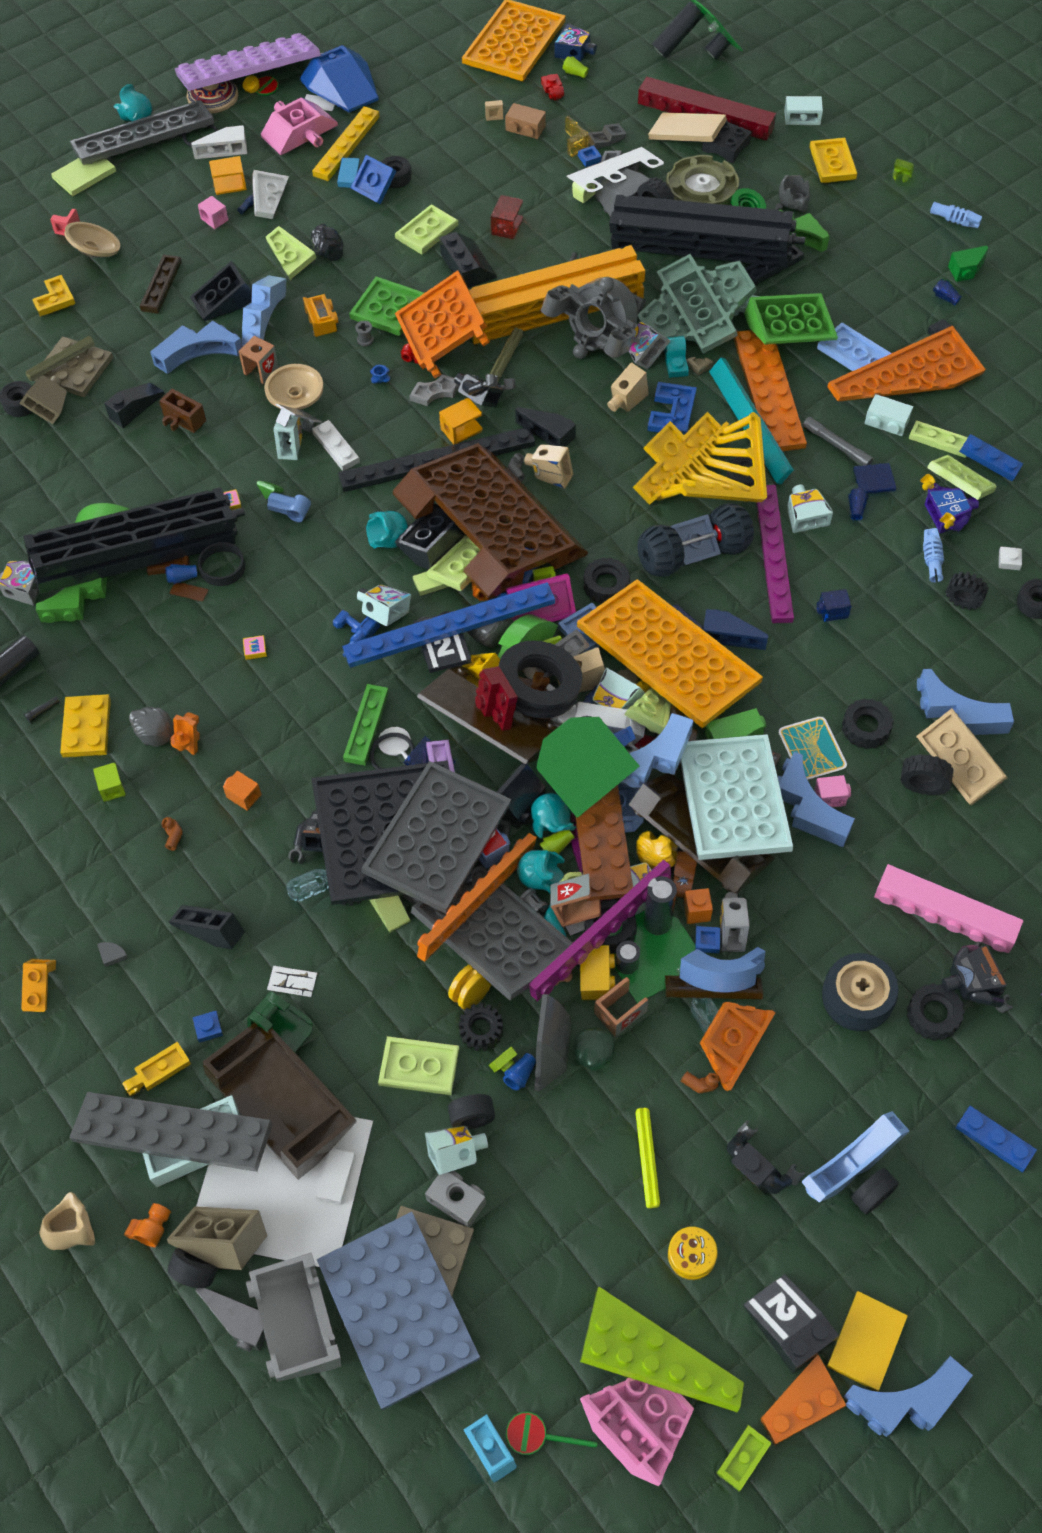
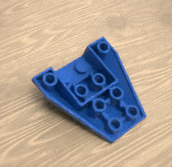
[300,45,379,112]

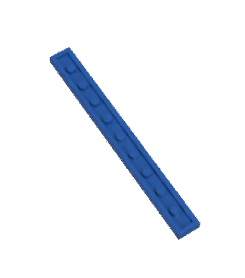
[342,582,555,668]

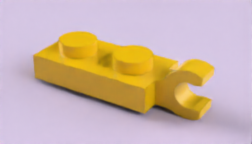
[122,1042,191,1097]

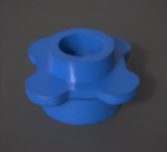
[370,365,390,383]

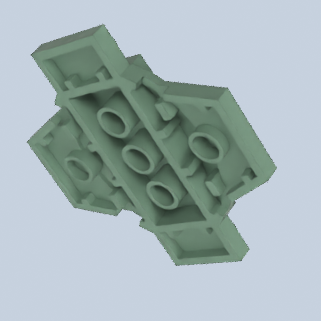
[638,254,757,354]

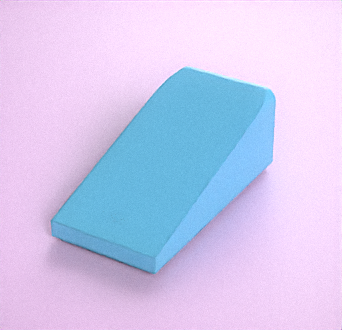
[463,1414,517,1482]

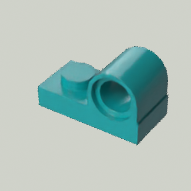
[663,336,689,378]

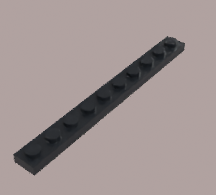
[338,426,535,492]

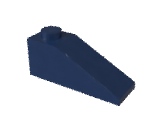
[703,609,768,650]

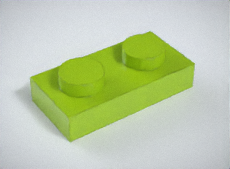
[716,1425,771,1492]

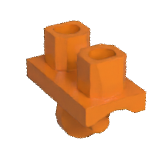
[171,712,200,755]

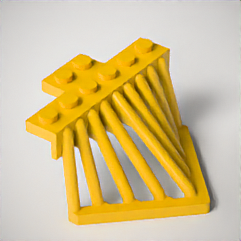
[633,412,767,505]

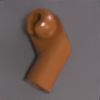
[161,817,183,851]
[681,1071,719,1093]

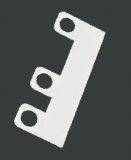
[567,147,664,192]

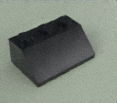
[439,232,497,288]
[395,504,467,570]

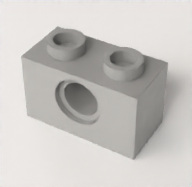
[425,1171,486,1227]

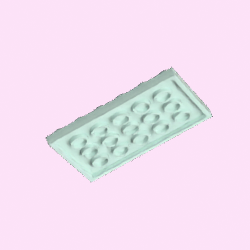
[680,734,793,860]

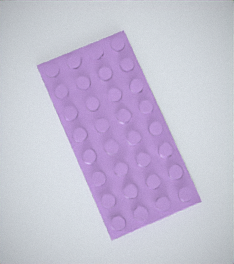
[175,33,321,91]

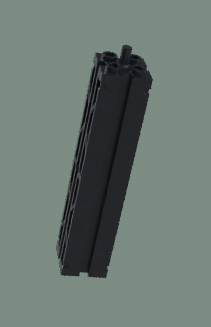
[609,194,806,267]
[23,487,245,594]

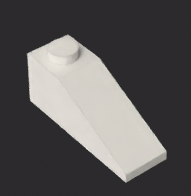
[192,126,247,159]
[574,702,645,746]

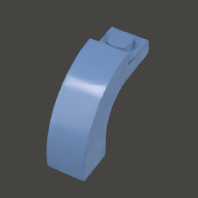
[680,947,765,992]

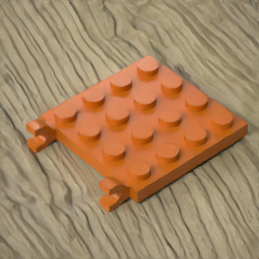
[395,271,490,378]

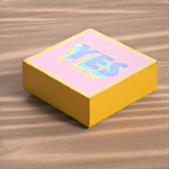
[223,489,242,510]
[243,635,267,660]

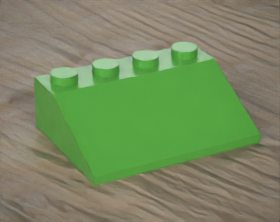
[744,293,838,344]

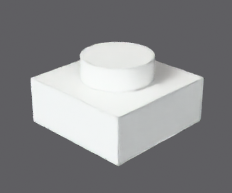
[999,547,1022,570]

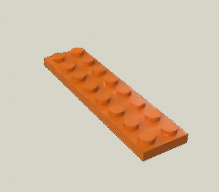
[733,330,807,451]

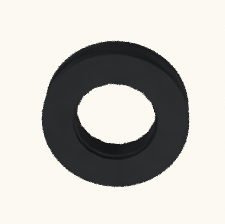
[499,641,583,718]

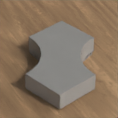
[409,374,460,406]

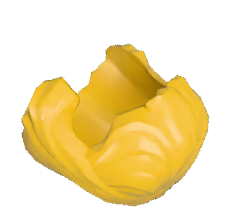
[636,831,678,869]

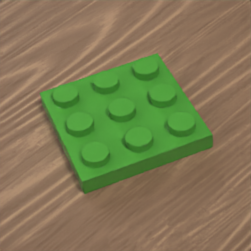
[349,277,424,336]

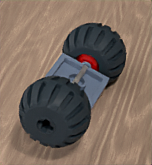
[637,503,754,577]

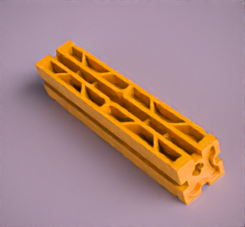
[469,245,645,345]

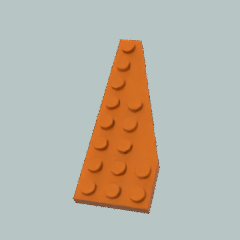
[827,326,986,402]

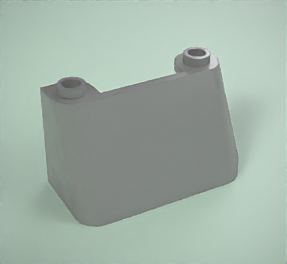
[246,1252,341,1382]

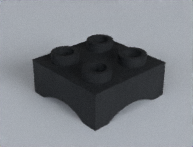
[702,121,751,163]

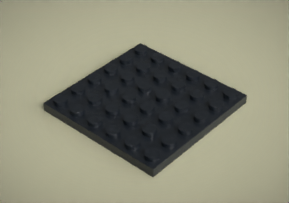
[311,760,473,905]

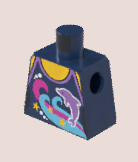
[555,24,597,61]

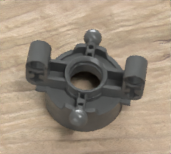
[541,277,638,359]

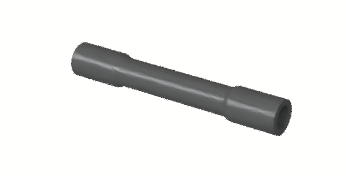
[803,416,874,468]

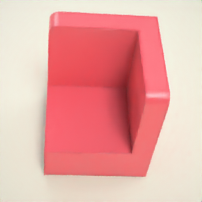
[50,209,80,236]

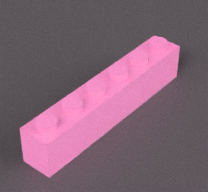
[874,864,1023,953]

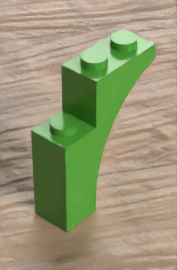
[782,211,829,252]
[36,577,107,623]

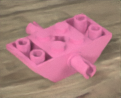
[261,97,338,155]

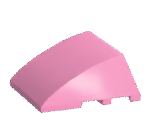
[580,1378,694,1486]

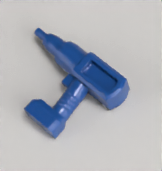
[333,610,380,657]

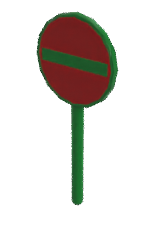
[245,75,279,96]
[506,1412,598,1455]

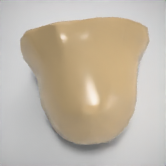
[39,1192,95,1250]

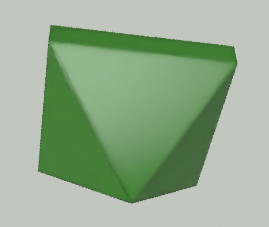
[257,481,284,499]

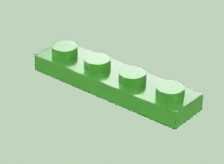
[343,684,389,766]

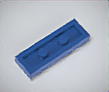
[959,434,1023,481]
[956,1106,1037,1172]

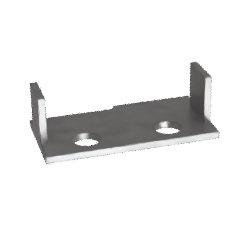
[276,404,322,433]

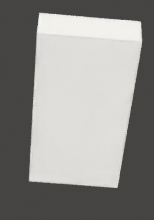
[316,1148,356,1204]

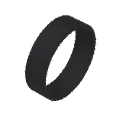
[198,542,245,586]

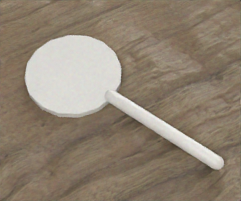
[378,727,414,765]

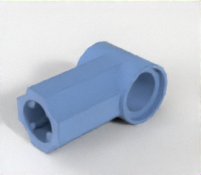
[267,492,311,522]

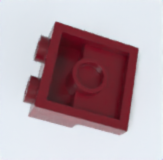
[475,666,518,731]

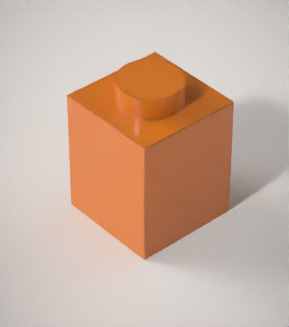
[223,771,262,811]
[683,888,713,924]

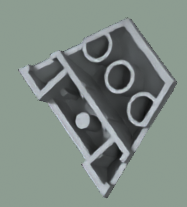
[594,168,655,217]
[534,994,572,1092]

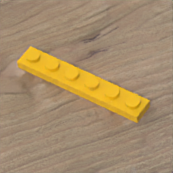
[312,107,380,181]

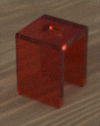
[491,195,523,240]

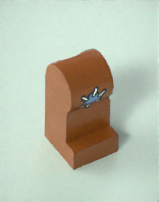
[673,851,697,898]

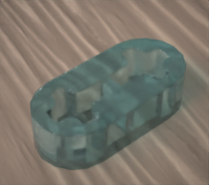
[287,869,328,901]
[690,998,718,1034]

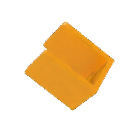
[209,156,247,195]
[439,398,483,445]

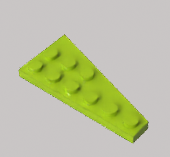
[580,1286,744,1412]

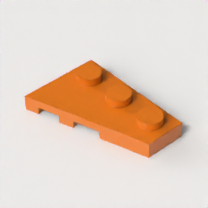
[760,1355,846,1445]

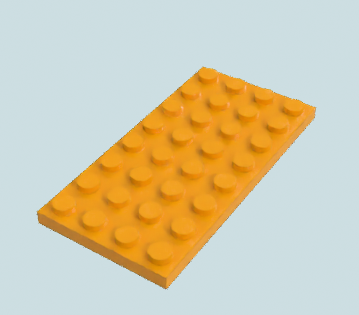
[577,579,763,728]

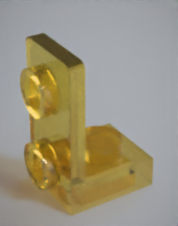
[565,116,589,157]

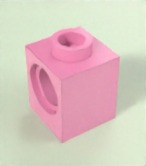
[198,196,228,229]
[814,775,851,807]

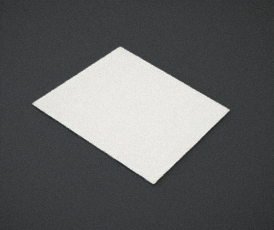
[196,1117,373,1268]

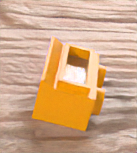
[303,294,339,337]

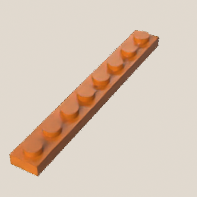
[417,833,537,962]

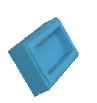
[337,158,360,188]

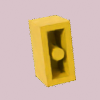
[580,945,615,1000]

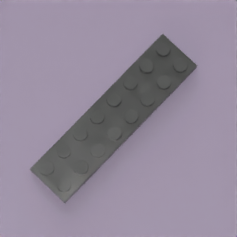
[70,100,214,165]
[69,1092,273,1172]

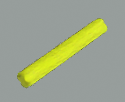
[636,1108,660,1208]

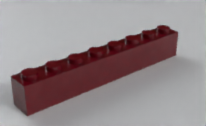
[638,77,776,141]

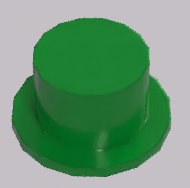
[731,188,766,209]

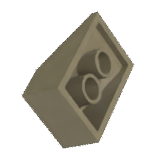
[167,1206,268,1270]

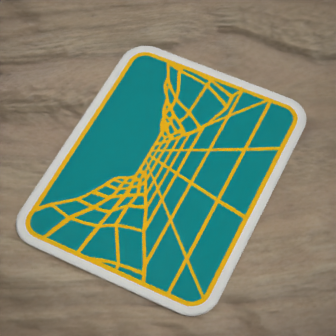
[779,717,847,780]

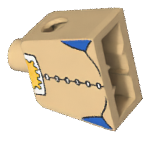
[524,445,574,489]

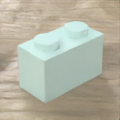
[784,96,823,125]
[864,394,913,436]

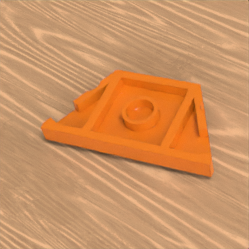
[700,1002,775,1091]

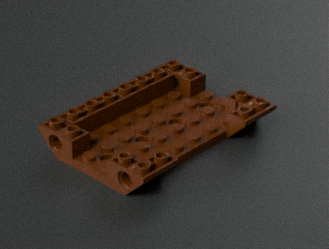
[392,443,588,599]

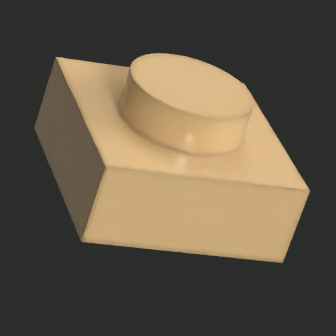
[485,100,503,121]

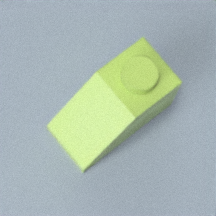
[370,896,410,933]

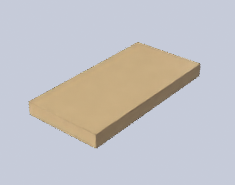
[648,113,727,142]
[916,708,1008,806]

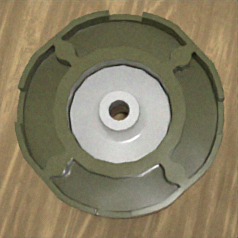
[666,155,739,206]

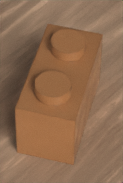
[505,103,546,139]

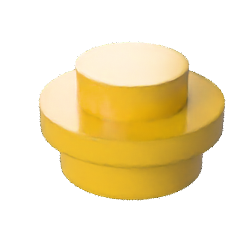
[243,75,259,93]

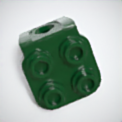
[247,991,313,1053]

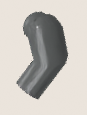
[508,453,525,482]

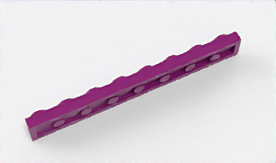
[756,485,794,623]
[529,860,671,1001]

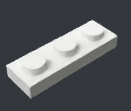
[312,420,360,471]

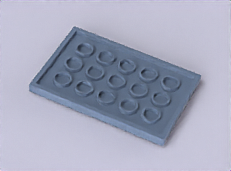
[316,1212,480,1411]

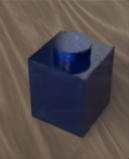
[817,589,852,622]

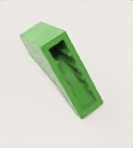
[705,708,766,740]

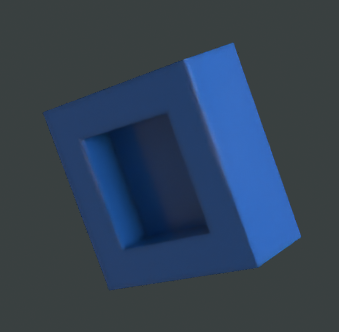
[578,145,602,167]
[695,926,720,953]
[193,1011,223,1043]

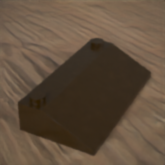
[417,666,559,764]
[629,773,775,894]
[202,1023,357,1180]

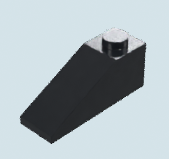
[104,382,165,428]
[515,407,576,447]
[169,905,245,950]

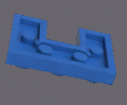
[647,382,696,435]

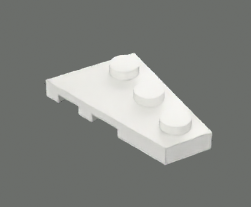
[252,170,289,219]

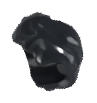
[311,224,344,261]

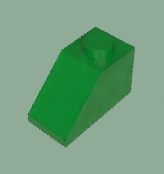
[948,246,988,282]

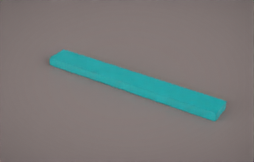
[709,358,794,484]

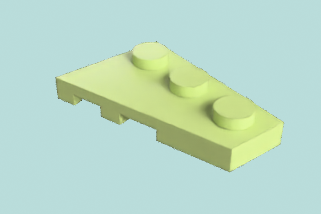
[266,226,317,280]
[624,687,671,734]

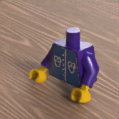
[920,474,979,534]

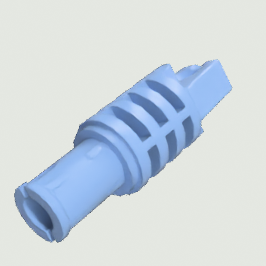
[930,201,982,228]
[923,528,944,583]

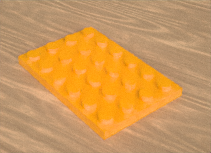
[462,0,565,81]

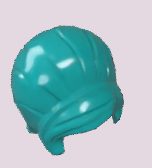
[114,84,152,121]
[366,511,408,549]
[531,793,576,838]
[517,850,565,894]

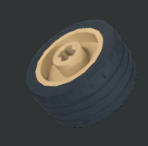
[822,953,899,1031]

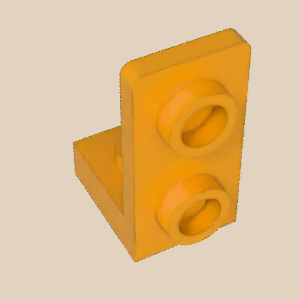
[22,959,56,1012]

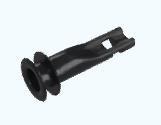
[23,696,60,724]

